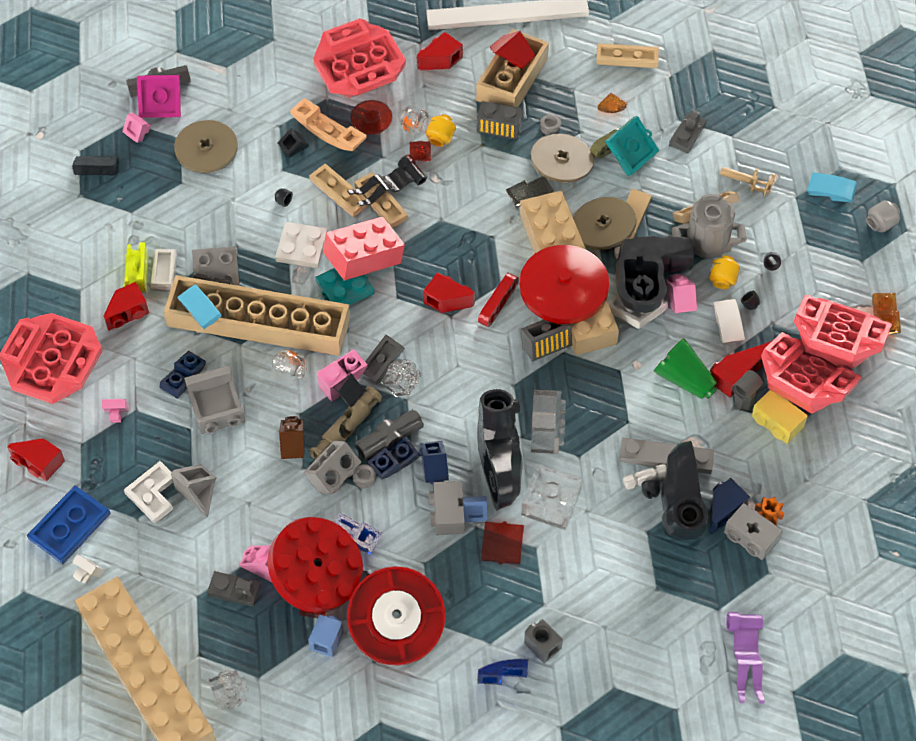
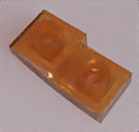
[872,293,901,334]

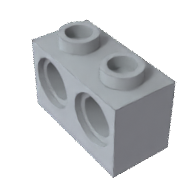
[304,441,361,494]

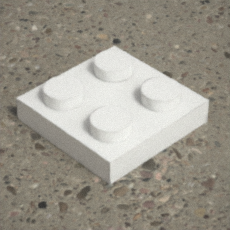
[275,222,328,268]

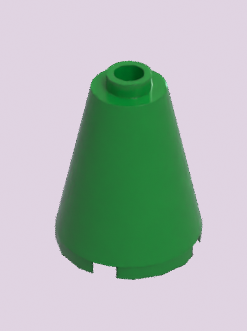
[654,338,717,399]

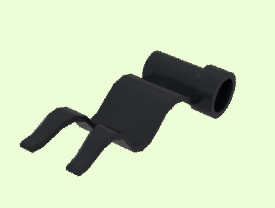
[347,155,427,206]

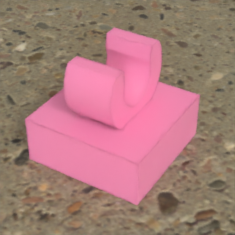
[123,113,151,143]
[102,399,129,423]

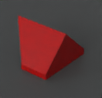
[490,31,535,69]

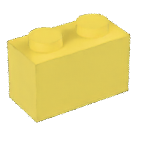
[751,390,808,444]

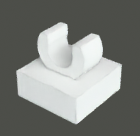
[73,554,105,584]

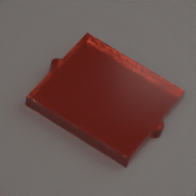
[481,521,524,565]

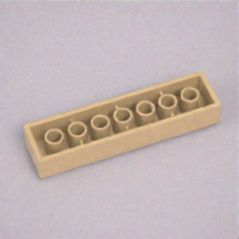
[520,190,619,355]
[164,275,350,356]
[74,576,216,741]

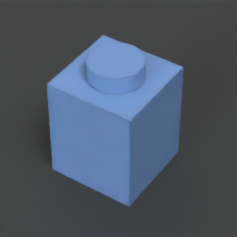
[308,615,343,658]

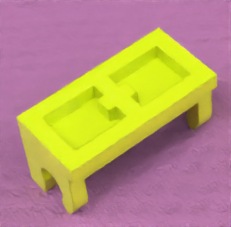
[124,242,148,292]

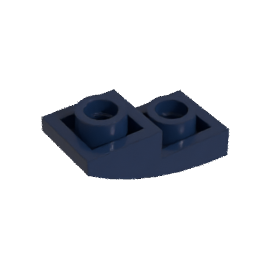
[159,350,206,399]
[368,437,421,480]

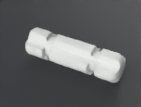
[623,464,666,490]

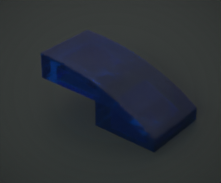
[334,513,383,554]
[477,659,528,685]

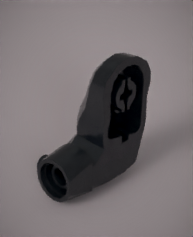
[615,236,693,313]
[477,389,523,511]
[661,441,708,541]

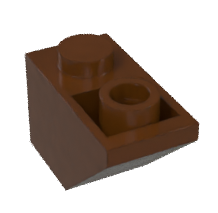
[279,416,305,459]

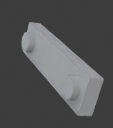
[619,437,714,474]

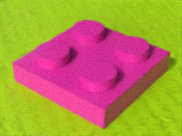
[137,75,181,118]

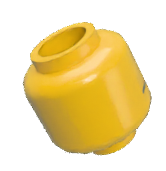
[426,114,456,147]
[709,255,740,290]

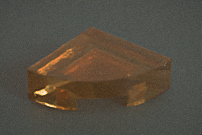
[597,93,627,113]

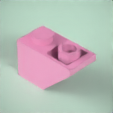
[665,274,697,313]
[317,349,368,402]
[239,545,272,582]

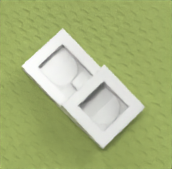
[713,299,745,344]

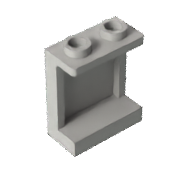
[185,365,245,434]

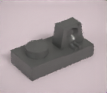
[669,110,707,154]
[363,335,405,384]
[207,571,261,607]

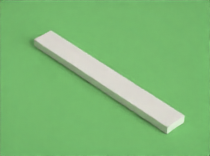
[426,0,589,30]

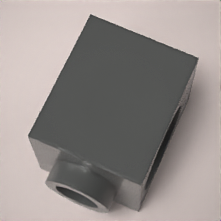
[524,619,563,663]

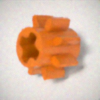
[755,497,784,525]

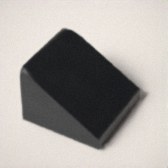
[277,128,309,157]
[333,373,365,408]

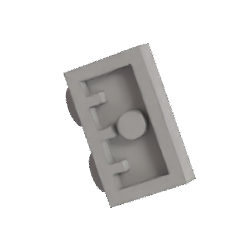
[192,246,240,286]

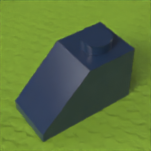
[420,441,449,485]
[710,478,750,534]

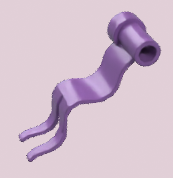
[726,612,765,704]

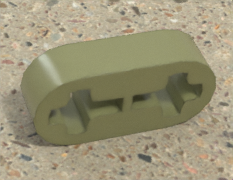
[590,128,620,159]

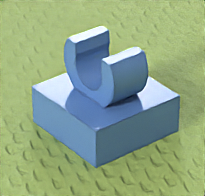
[463,496,488,522]

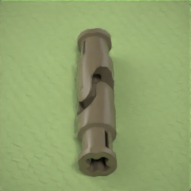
[309,386,382,460]

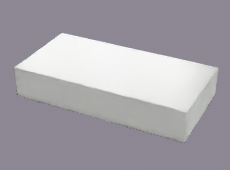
[150,249,177,290]

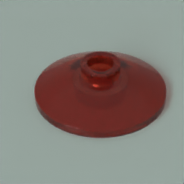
[350,100,392,135]

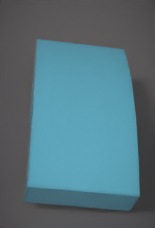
[807,173,857,202]
[177,284,222,329]

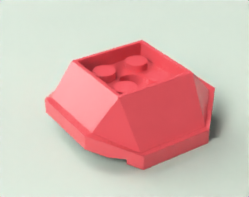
[313,18,406,99]
[794,295,892,369]
[0,313,103,404]
[761,332,861,414]

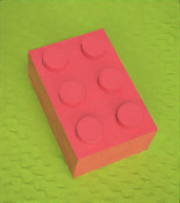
[323,217,405,281]

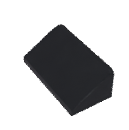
[72,156,119,175]

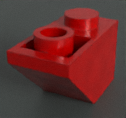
[417,32,463,70]
[423,272,475,313]
[103,282,149,331]
[7,438,65,481]

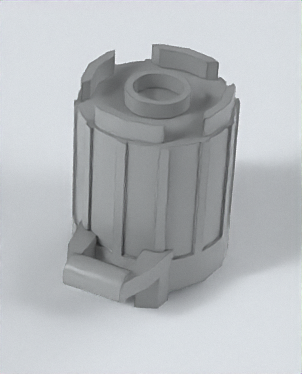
[671,194,747,259]

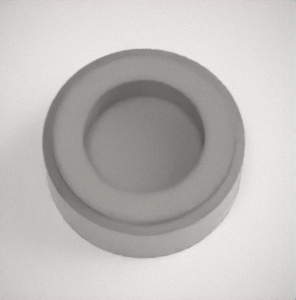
[540,114,561,135]
[352,464,376,489]

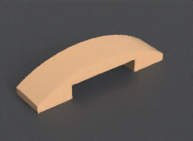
[290,98,367,151]

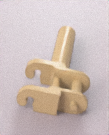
[720,167,776,196]

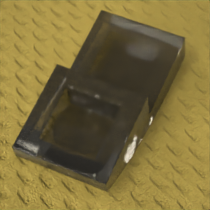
[506,176,554,207]

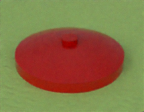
[519,245,609,324]

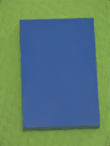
[27,485,111,564]

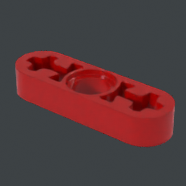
[478,272,519,327]

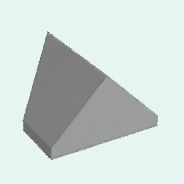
[171,464,217,517]

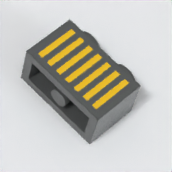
[477,101,523,140]
[521,319,572,361]

